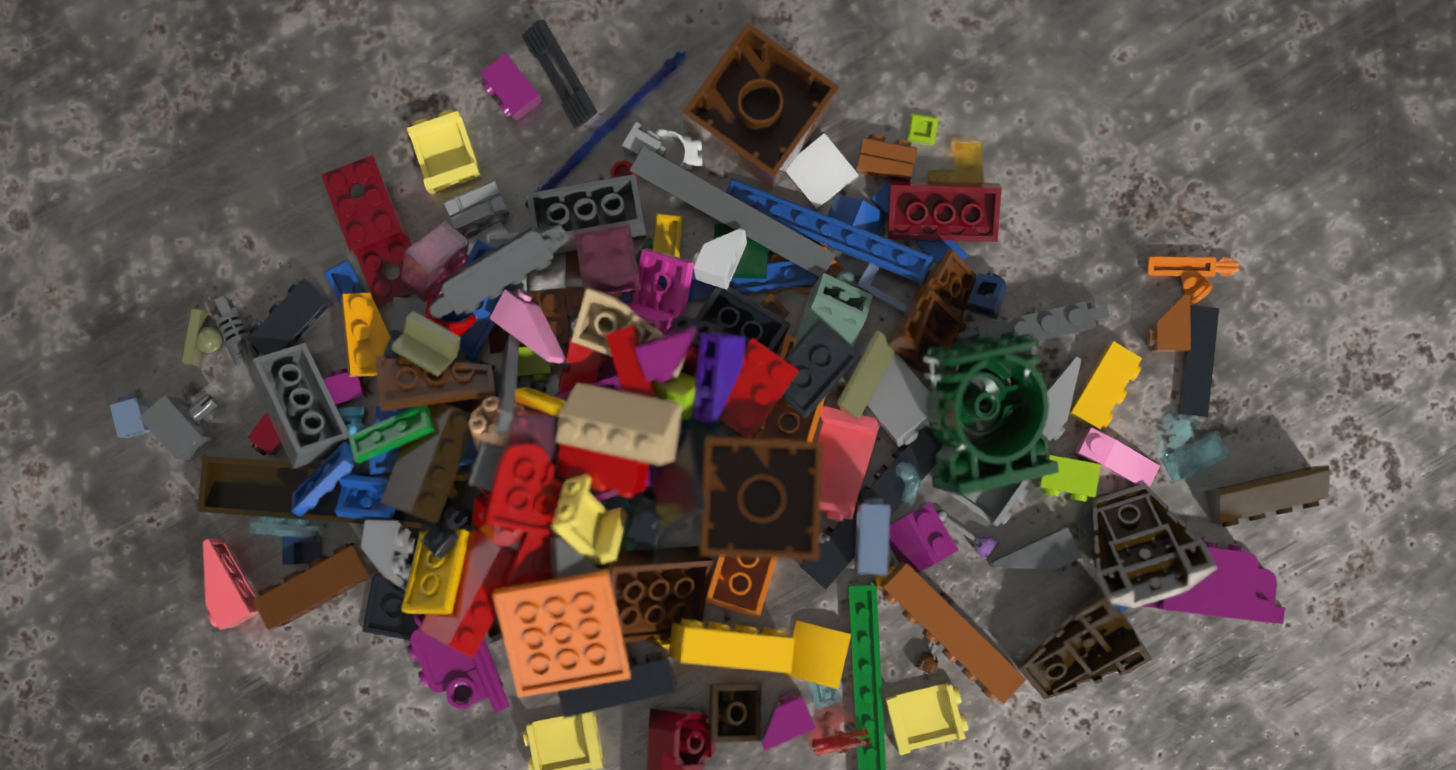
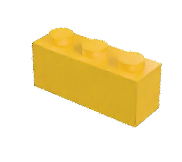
[1069,341,1142,430]

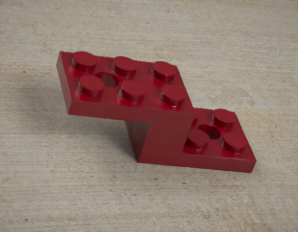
[321,155,429,308]

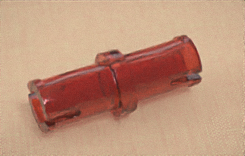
[812,728,870,757]

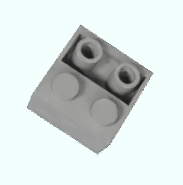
[361,520,418,590]

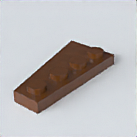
[375,355,496,411]

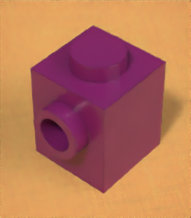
[324,369,368,407]

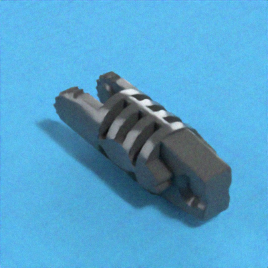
[213,296,259,366]

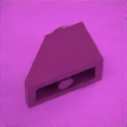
[635,326,696,382]

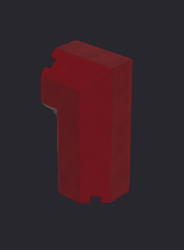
[647,707,716,770]

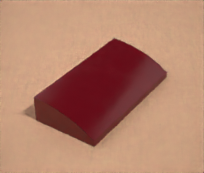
[888,180,1002,242]

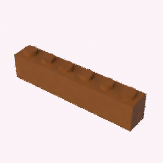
[880,561,1027,704]

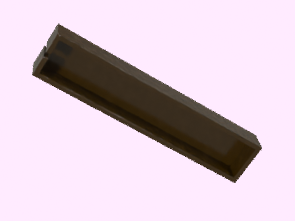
[197,456,484,532]

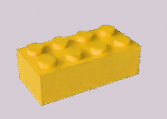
[668,618,795,673]

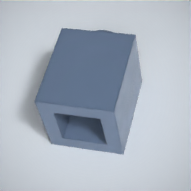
[109,395,151,438]

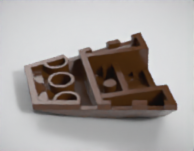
[888,249,977,373]

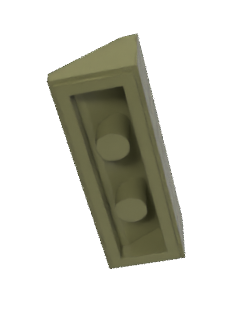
[837,330,895,418]

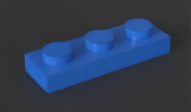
[292,442,354,517]

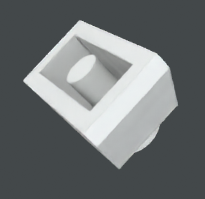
[692,229,747,290]

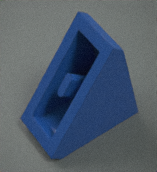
[827,195,886,235]

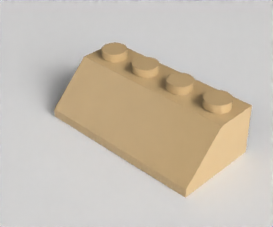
[556,383,682,465]

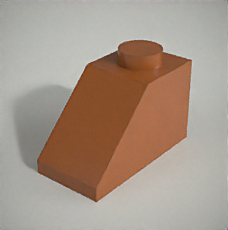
[1147,295,1191,352]

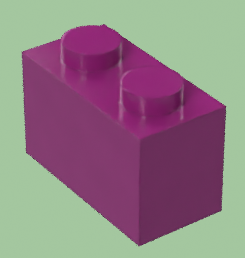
[480,53,542,121]

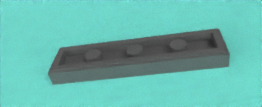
[495,334,519,433]

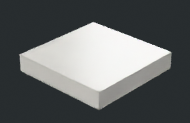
[785,133,859,210]

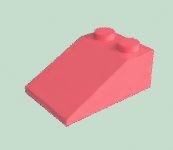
[203,538,258,630]

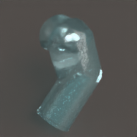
[895,462,921,504]

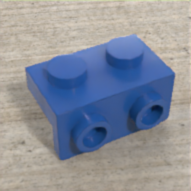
[335,473,395,521]

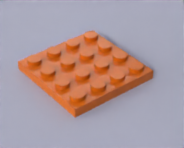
[494,570,631,697]

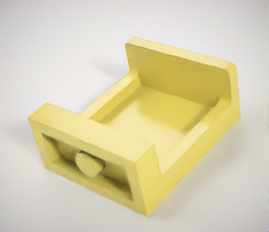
[406,110,482,195]
[552,475,628,565]
[884,681,968,755]
[523,711,604,770]

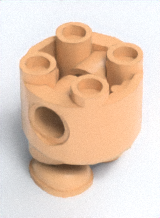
[469,396,531,452]

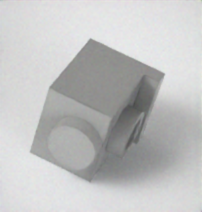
[622,122,667,158]

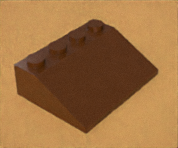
[596,546,713,643]

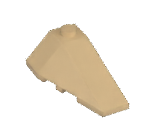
[572,288,686,379]

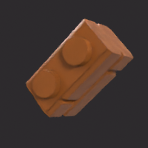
[856,134,917,181]

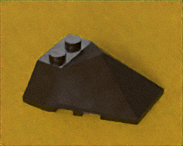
[1092,483,1216,608]
[1018,593,1152,700]

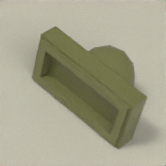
[181,309,222,367]

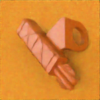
[1146,255,1239,304]

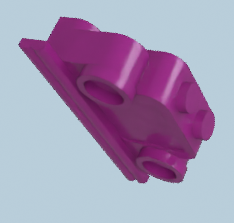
[1142,541,1285,624]
[407,614,510,713]

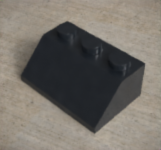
[695,286,790,354]

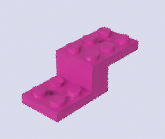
[601,249,694,381]

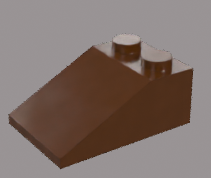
[489,288,571,354]

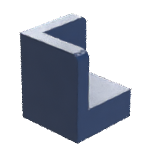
[282,536,322,565]

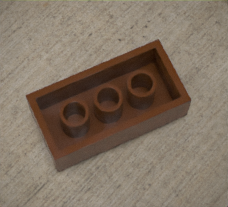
[253,543,379,631]

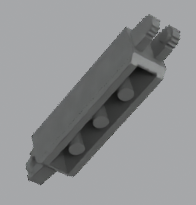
[430,224,569,318]
[955,301,1109,342]

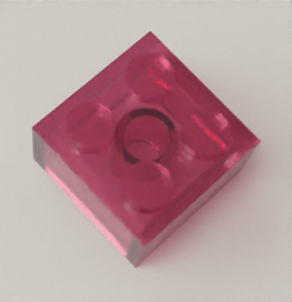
[401,220,469,302]
[575,225,641,294]

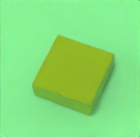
[907,113,938,146]

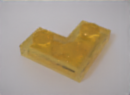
[927,143,983,183]

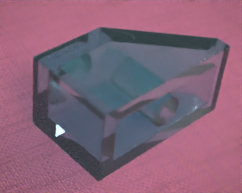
[1160,431,1230,483]

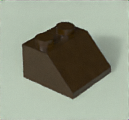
[709,683,761,743]

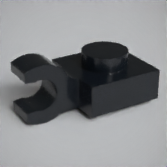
[421,505,468,559]

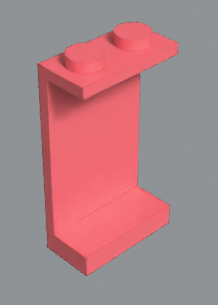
[817,406,879,522]

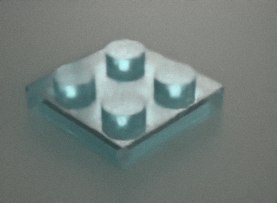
[249,517,319,537]

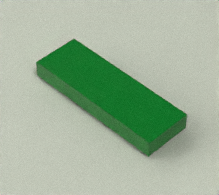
[349,405,434,464]

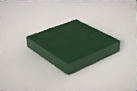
[714,224,768,279]

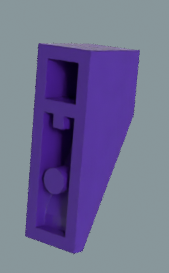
[692,333,746,423]

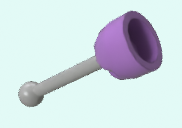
[937,510,998,559]

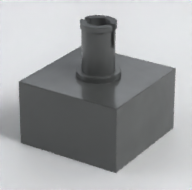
[139,392,218,461]

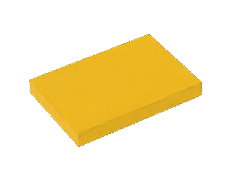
[401,530,470,614]

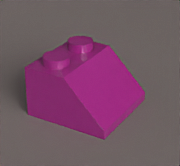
[888,502,959,573]
[761,690,816,751]

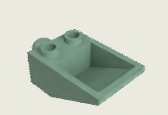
[792,270,873,349]

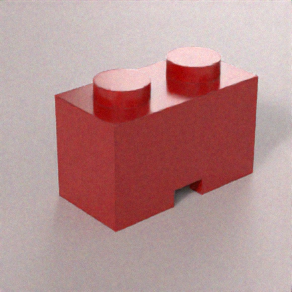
[558,335,607,394]

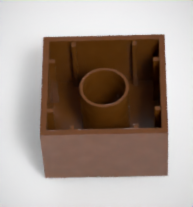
[682,22,839,190]
[701,438,823,560]

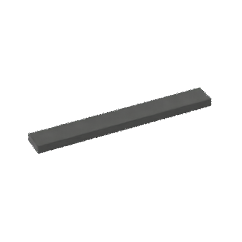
[630,146,836,278]

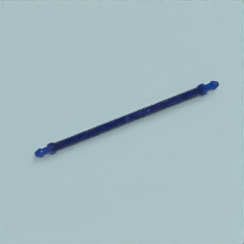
[525,49,686,209]

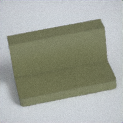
[392,311,460,375]

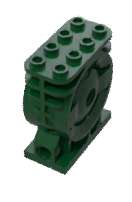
[922,332,1059,496]

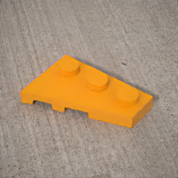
[341,293,390,377]

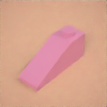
[490,289,566,363]
[1073,428,1160,488]

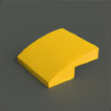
[783,620,851,689]

